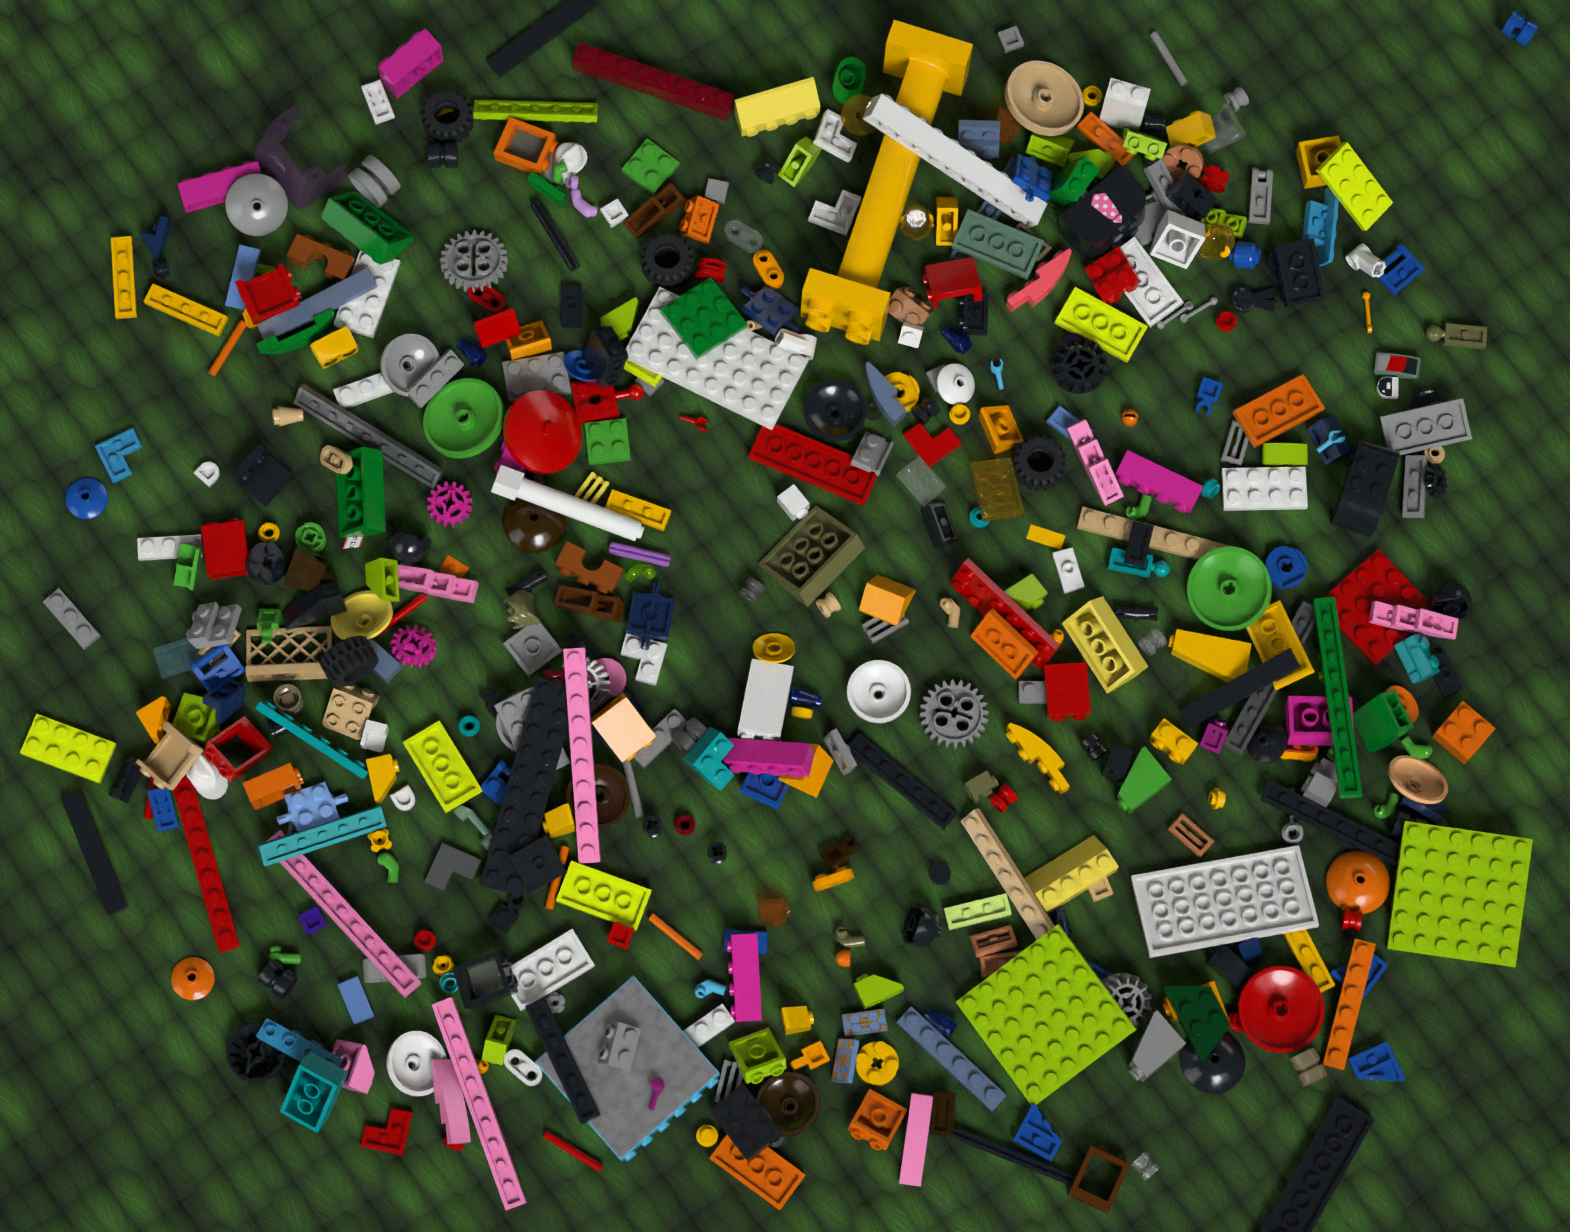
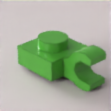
[257,609,282,643]

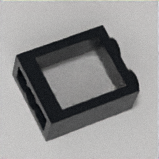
[452,950,519,1009]

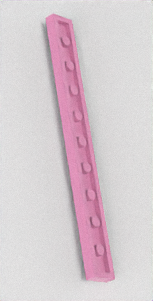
[563,647,601,863]
[266,830,421,998]
[432,997,527,1211]

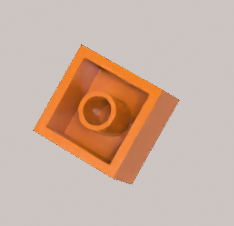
[1432,701,1496,765]

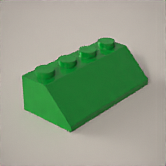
[321,190,414,265]
[336,447,386,538]

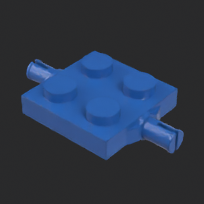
[1011,153,1052,202]

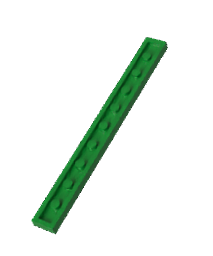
[1313,597,1362,799]

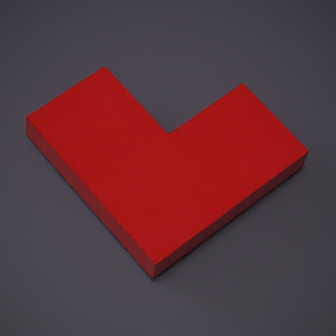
[903,423,962,469]
[360,1108,413,1156]

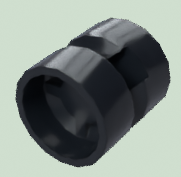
[428,141,458,168]
[1390,809,1428,838]
[257,959,299,999]

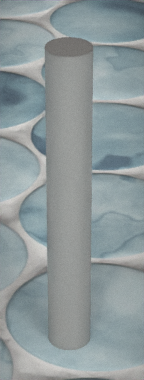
[1150,31,1188,86]
[622,760,644,818]

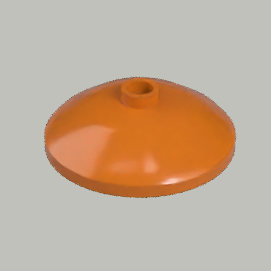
[1325,851,1390,914]

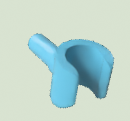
[990,359,1004,390]
[1317,430,1346,453]

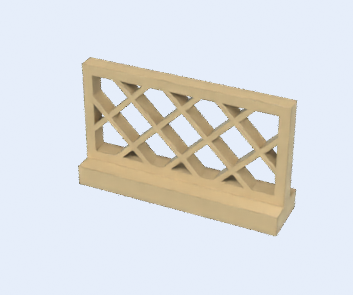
[246,626,332,682]

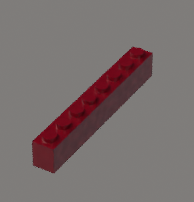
[573,43,735,122]

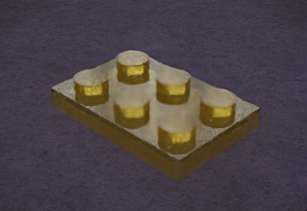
[969,457,1025,522]

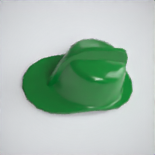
[832,57,867,105]

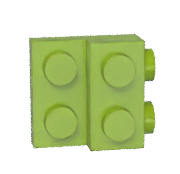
[1121,127,1167,161]
[173,693,221,744]
[729,1027,787,1084]

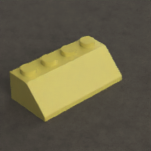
[734,77,820,137]
[1062,596,1148,693]
[1024,835,1119,914]

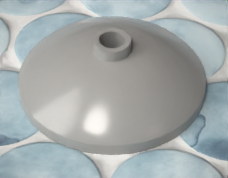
[225,173,288,236]
[380,334,440,397]

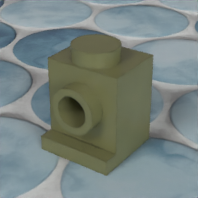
[964,771,999,805]

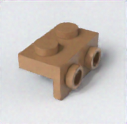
[888,287,935,326]

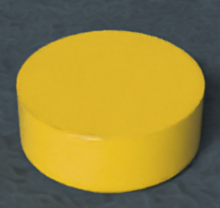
[791,707,813,719]

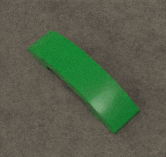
[256,308,335,354]

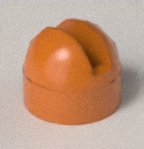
[1121,409,1138,427]
[835,950,850,967]

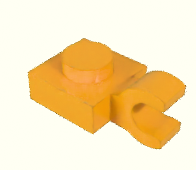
[790,1040,830,1072]

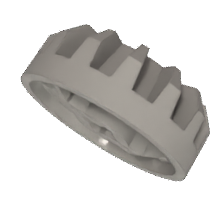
[1101,973,1152,1029]

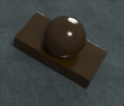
[930,1091,957,1137]

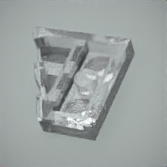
[1203,103,1246,154]

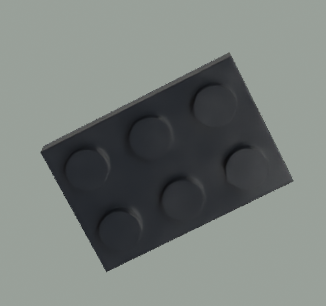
[1273,238,1325,307]
[709,1083,783,1162]

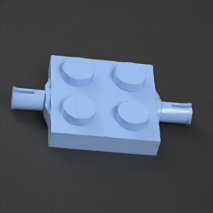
[276,782,348,831]

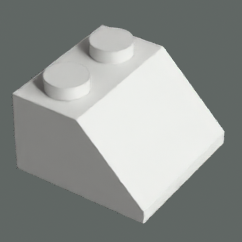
[1150,210,1206,269]

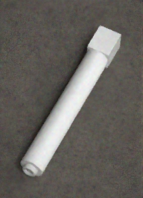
[491,465,645,541]

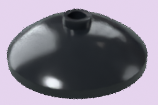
[804,380,867,441]
[1180,1032,1246,1094]

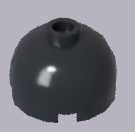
[389,532,432,566]
[1430,582,1472,620]
[903,902,942,947]

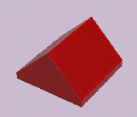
[473,308,522,348]

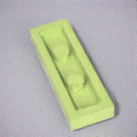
[944,893,1012,930]

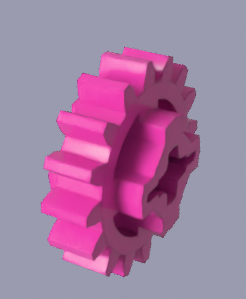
[427,482,473,528]
[390,625,437,668]

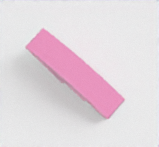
[1066,419,1124,506]
[398,565,479,603]
[1369,601,1459,640]
[431,1059,471,1144]
[899,1093,933,1187]

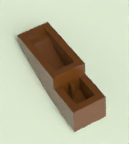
[623,183,688,239]
[554,585,625,623]

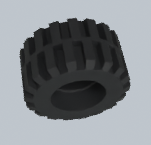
[421,88,474,145]
[641,232,693,289]
[1012,434,1067,492]
[319,636,379,687]

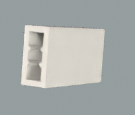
[1100,78,1151,132]
[737,659,794,741]

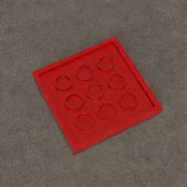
[1323,549,1430,666]

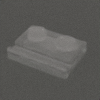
[896,456,947,507]

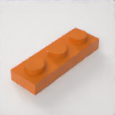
[1077,112,1135,167]

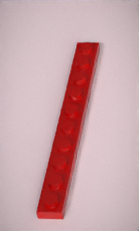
[173,774,240,954]

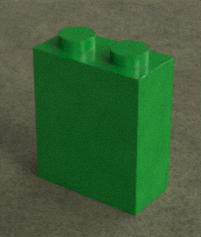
[1049,156,1101,207]
[1353,689,1414,753]

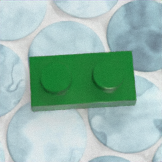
[527,171,566,208]

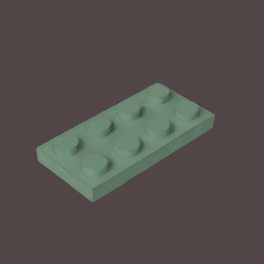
[951,209,1044,280]

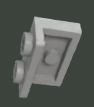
[598,1021,641,1071]

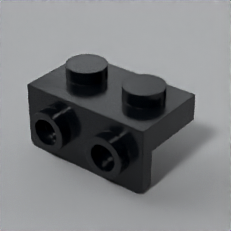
[958,294,989,336]

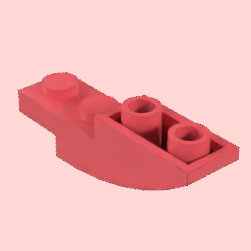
[1006,248,1072,313]

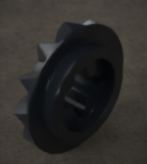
[1424,465,1448,498]

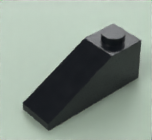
[282,580,347,630]
[1207,944,1254,993]

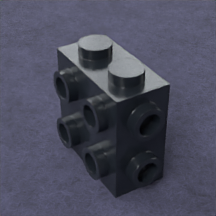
[583,326,628,387]

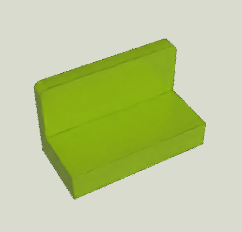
[1025,132,1075,167]

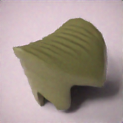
[502,590,541,629]

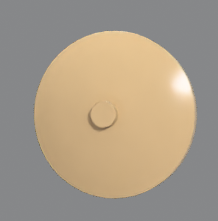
[1004,61,1084,136]

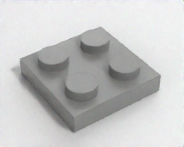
[503,623,563,678]

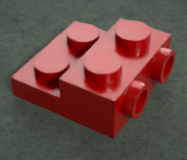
[1085,246,1142,304]

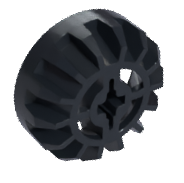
[1051,337,1108,394]
[226,1023,287,1084]

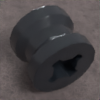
[755,159,780,184]

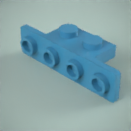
[1302,187,1339,266]
[256,1019,342,1067]

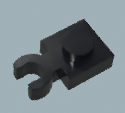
[479,685,506,720]
[489,894,525,934]

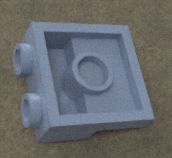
[958,120,1000,160]

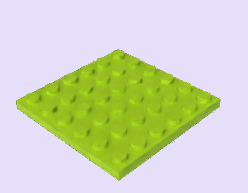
[1386,821,1533,967]
[956,924,1137,1106]

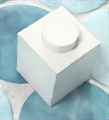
[777,484,810,521]

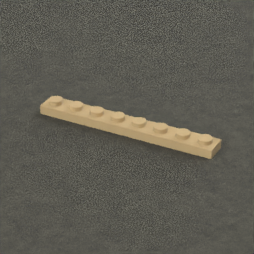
[1077,507,1230,560]
[961,808,1055,940]

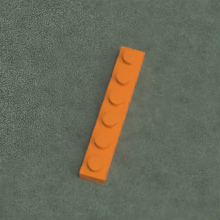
[1323,939,1376,1070]

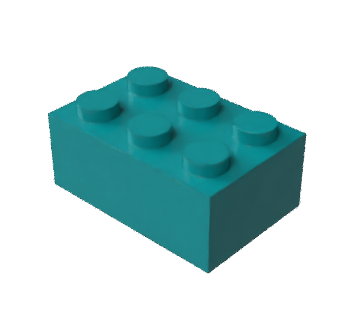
[280,1051,348,1133]

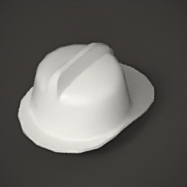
[543,142,587,184]
[186,754,228,799]

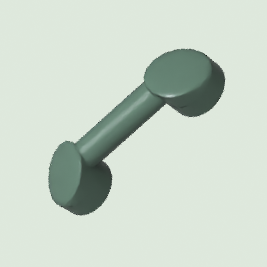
[452,805,493,851]

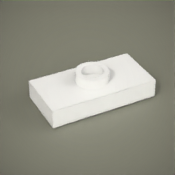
[361,80,395,125]
[1052,547,1085,594]

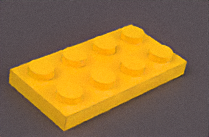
[1246,600,1314,690]

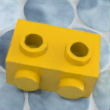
[1166,111,1216,148]
[1149,718,1198,765]

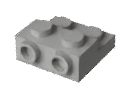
[186,602,242,649]

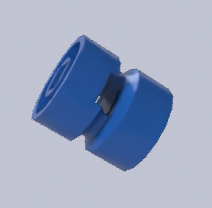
[1501,10,1539,47]

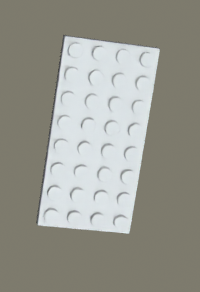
[626,287,809,430]
[1131,845,1319,958]

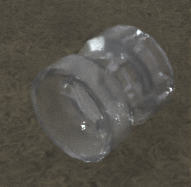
[1138,627,1167,657]
[1130,1151,1161,1182]

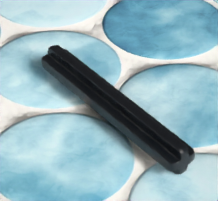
[531,200,580,272]

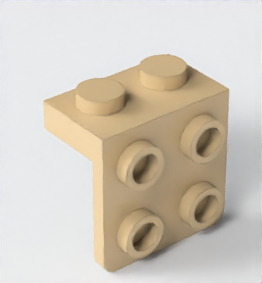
[322,683,380,740]

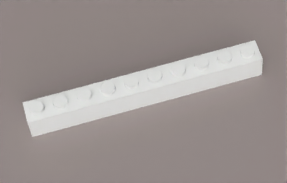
[862,94,1047,228]

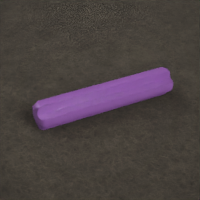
[609,542,671,567]

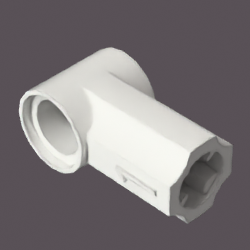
[1345,243,1386,278]
[775,328,817,360]

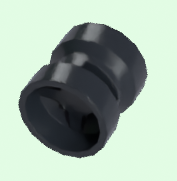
[911,396,940,425]
[1080,733,1109,762]

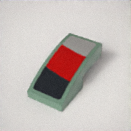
[1374,353,1421,379]

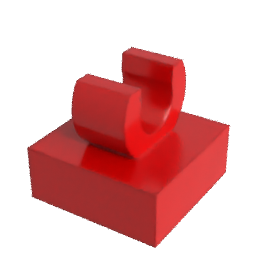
[607,922,635,949]

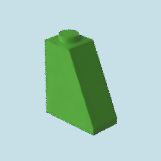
[1116,746,1172,814]

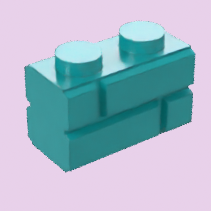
[1394,634,1440,684]

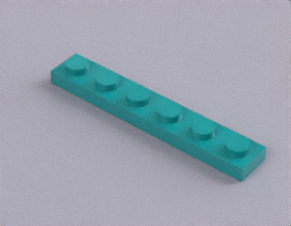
[255,701,368,779]
[257,805,387,866]

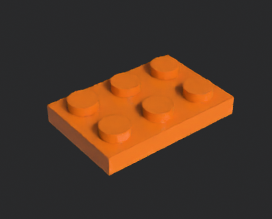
[970,609,1039,680]

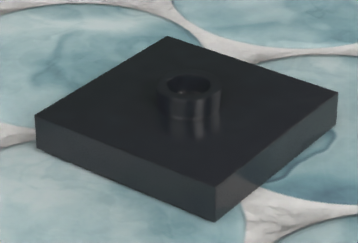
[508,834,567,893]

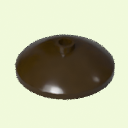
[503,497,566,553]
[566,764,631,828]
[756,1072,821,1137]

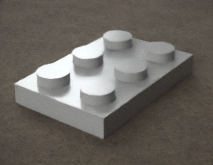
[502,352,571,404]

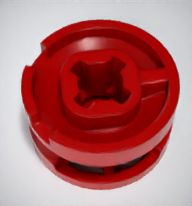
[1198,165,1230,193]
[696,258,727,284]

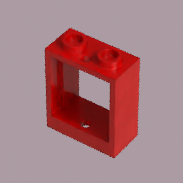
[203,716,273,783]

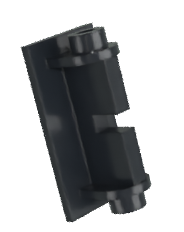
[567,633,589,655]
[108,757,142,804]

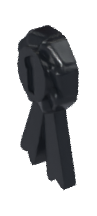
[1230,287,1279,313]

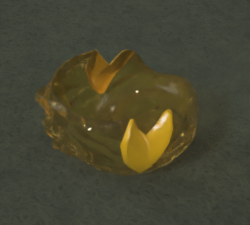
[899,204,934,242]
[1199,225,1235,260]

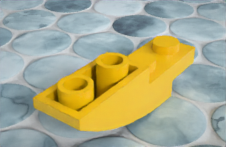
[1006,723,1069,794]

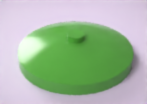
[423,378,505,459]
[1187,546,1272,631]

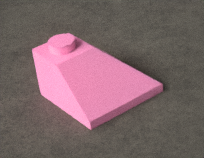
[332,1039,375,1094]

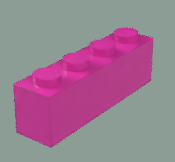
[177,161,261,213]
[1115,450,1203,513]
[723,738,815,777]
[727,933,762,1022]

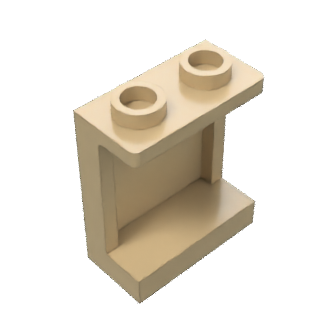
[136,721,204,791]

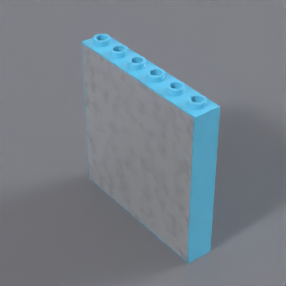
[535,976,720,1162]

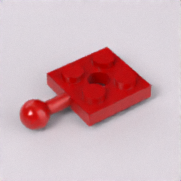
[570,381,644,424]

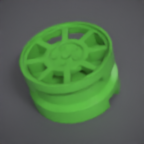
[295,522,326,553]

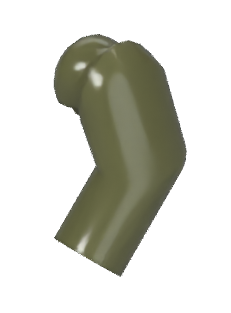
[835,926,865,948]

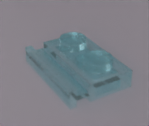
[153,638,200,679]

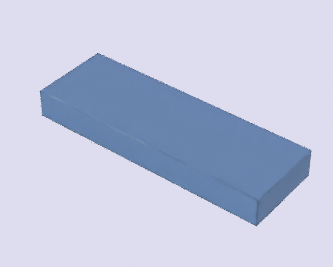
[225,245,261,310]

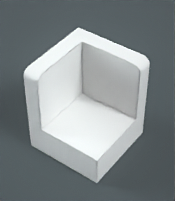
[360,720,389,753]

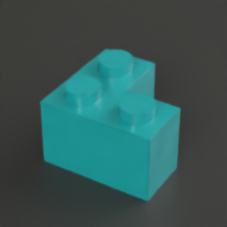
[683,727,734,791]

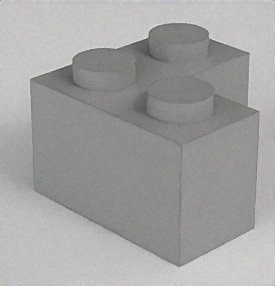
[1300,758,1338,807]

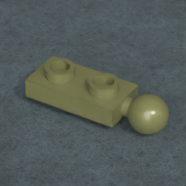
[1426,323,1487,349]

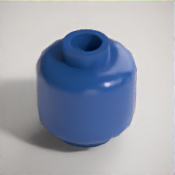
[1229,241,1261,269]

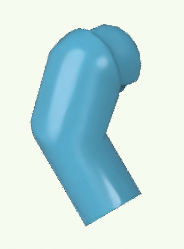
[694,979,727,998]

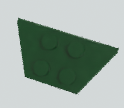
[1162,986,1231,1063]

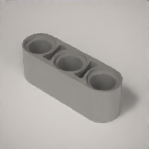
[363,954,427,983]

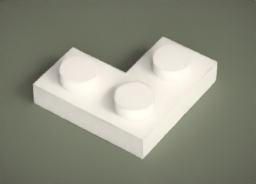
[813,109,857,163]
[808,190,862,236]
[621,634,667,686]

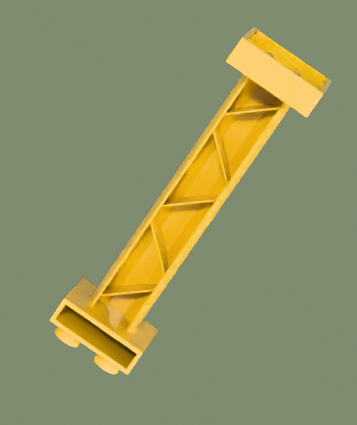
[800,20,973,345]

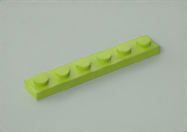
[473,100,598,123]

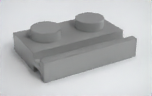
[851,431,894,476]

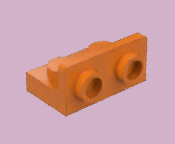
[679,195,719,244]

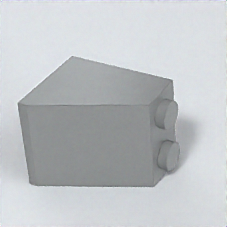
[1128,1010,1186,1083]

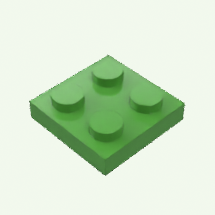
[622,138,680,195]
[584,418,631,465]

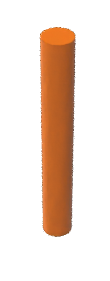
[208,320,247,377]
[545,846,569,910]
[648,913,703,960]

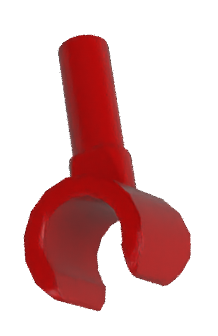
[680,415,711,432]

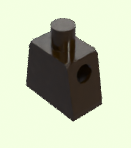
[283,544,337,591]

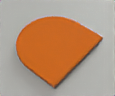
[440,555,469,579]

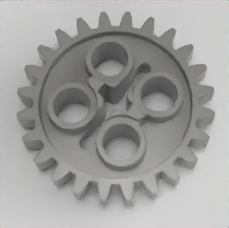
[440,230,508,292]
[919,679,989,749]

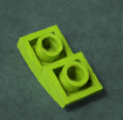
[1201,208,1247,239]
[1262,443,1308,466]

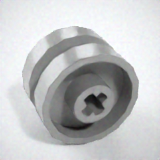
[348,155,401,208]

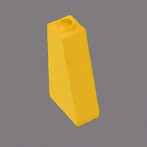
[1168,629,1252,683]

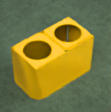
[310,326,358,369]

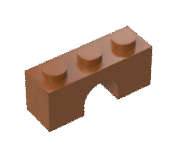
[286,234,355,282]
[555,541,624,596]

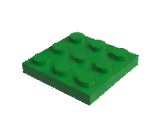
[660,277,748,359]

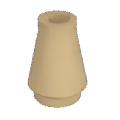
[272,406,303,427]

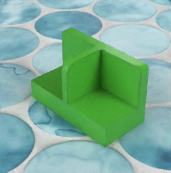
[174,543,202,590]

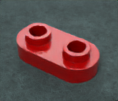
[468,285,506,314]

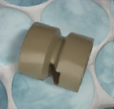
[273,684,304,717]
[1289,1048,1328,1087]

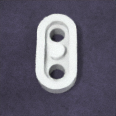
[504,1049,542,1086]

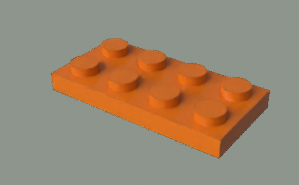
[1232,374,1325,448]
[709,1135,806,1211]

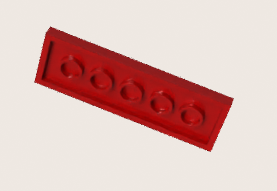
[748,424,877,506]
[950,558,1060,670]

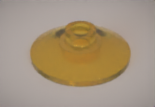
[841,94,876,136]

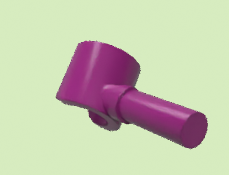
[649,1078,665,1110]

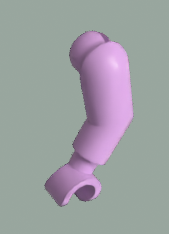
[565,176,597,217]

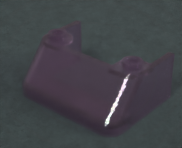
[253,104,348,209]

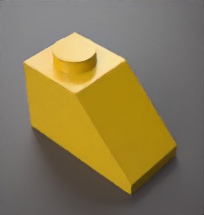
[936,197,958,246]
[366,754,400,805]
[542,803,576,838]
[781,1006,814,1035]

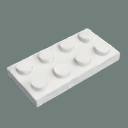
[1121,237,1184,328]
[333,251,401,338]
[1221,467,1308,511]
[498,929,595,1011]

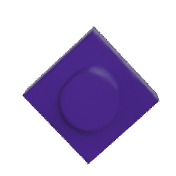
[298,906,327,936]

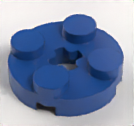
[1265,546,1308,589]

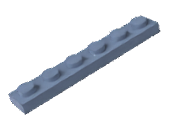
[896,1007,1007,1112]

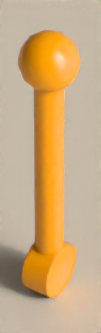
[1362,292,1372,333]

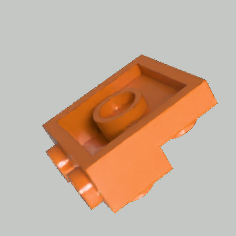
[848,1089,908,1151]

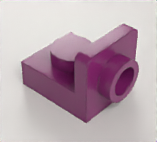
[1199,718,1229,754]

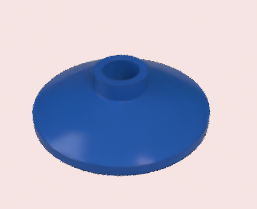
[563,350,595,382]
[66,478,108,519]

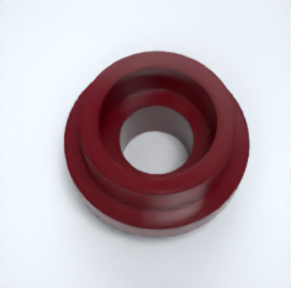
[674,814,696,836]

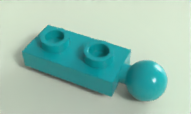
[1108,547,1170,578]

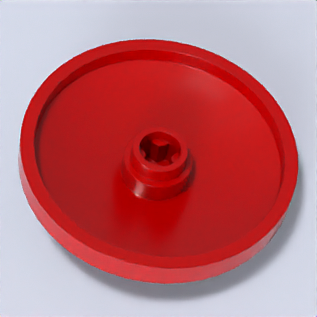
[503,390,582,474]
[1237,966,1324,1053]

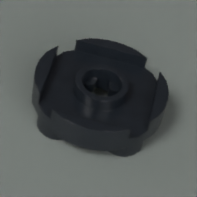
[245,542,288,585]

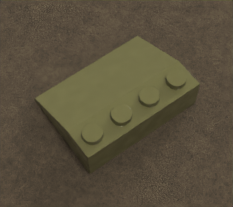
[758,505,865,607]

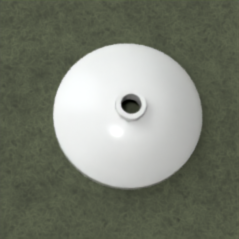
[847,660,911,723]
[387,1031,447,1096]

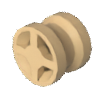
[815,592,841,618]

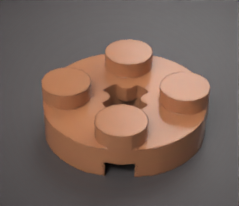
[1162,143,1204,180]

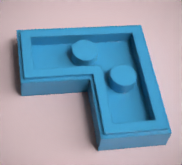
[95,428,143,484]

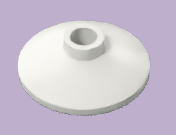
[936,364,975,405]

